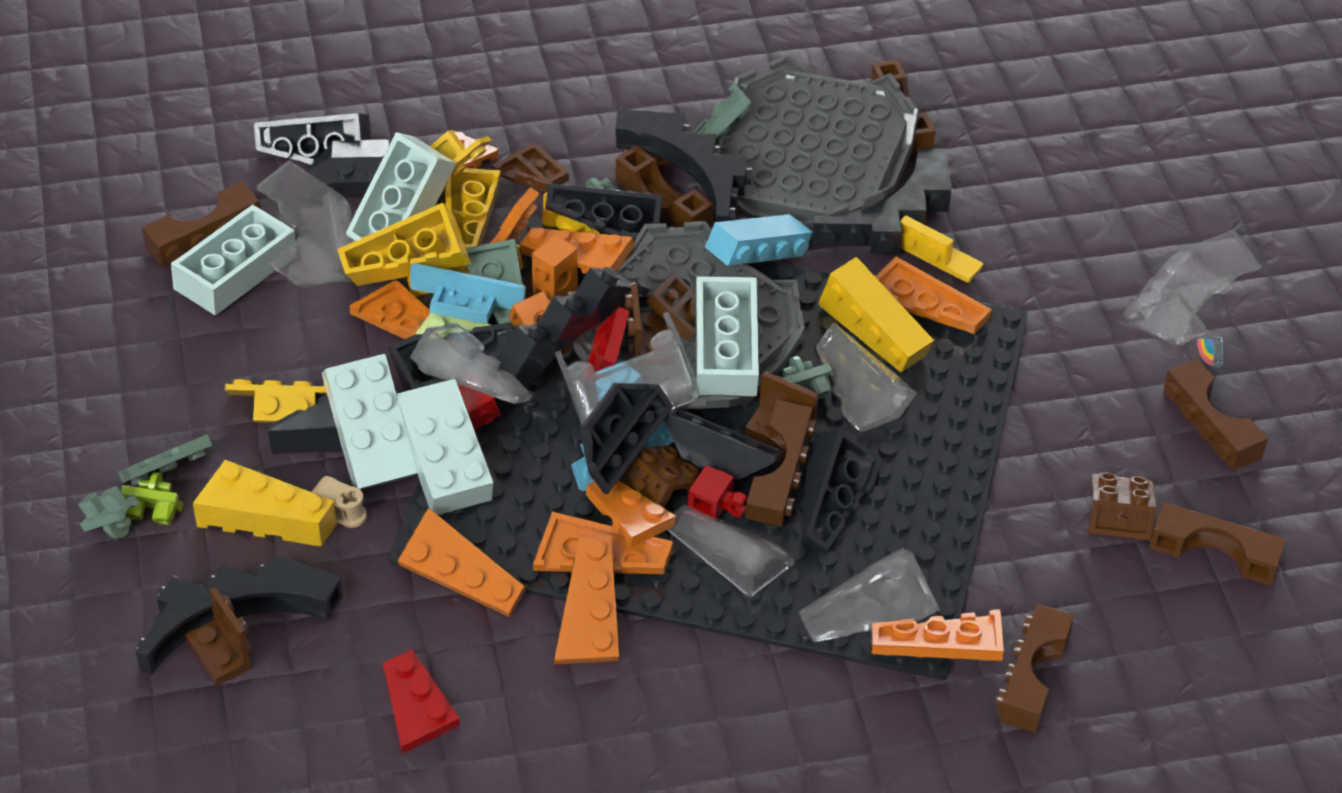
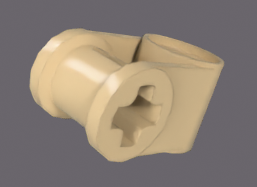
[311,476,367,528]

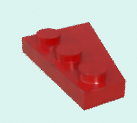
[383,649,460,754]

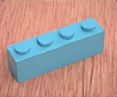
[705,214,813,266]

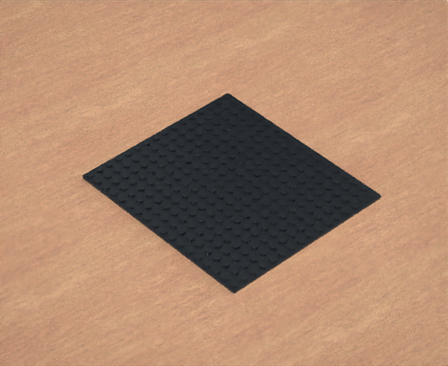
[389,217,1028,680]

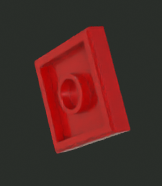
[584,307,629,384]

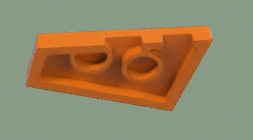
[490,187,539,243]
[349,280,430,339]
[586,481,676,547]

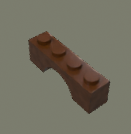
[870,59,936,159]
[616,145,713,229]
[142,181,260,267]
[1163,358,1268,471]
[746,400,817,527]
[1149,502,1286,586]
[995,604,1074,733]

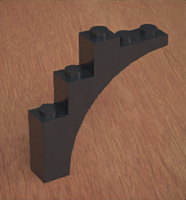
[615,109,752,222]
[812,148,952,254]
[483,267,654,401]
[135,553,343,675]

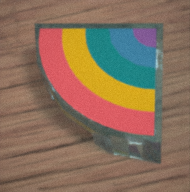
[1197,337,1223,367]

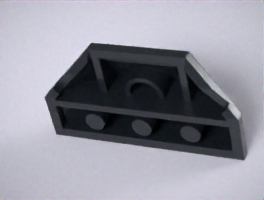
[305,140,391,199]
[581,383,673,494]
[664,407,786,481]

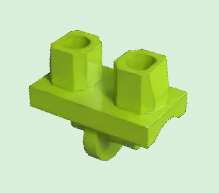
[121,472,184,525]

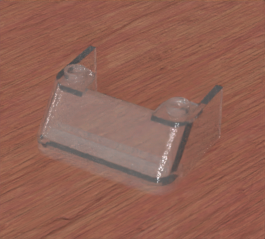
[257,160,355,288]
[1123,229,1260,346]
[555,312,699,425]

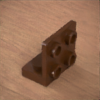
[625,283,671,367]
[744,372,818,448]
[618,445,700,508]
[1088,472,1156,541]
[185,587,253,687]

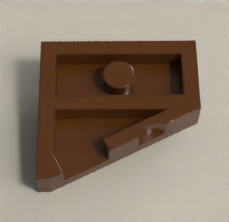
[492,142,569,192]
[646,272,696,342]

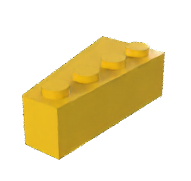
[441,168,501,248]
[337,202,472,286]
[818,257,934,372]
[193,460,337,547]

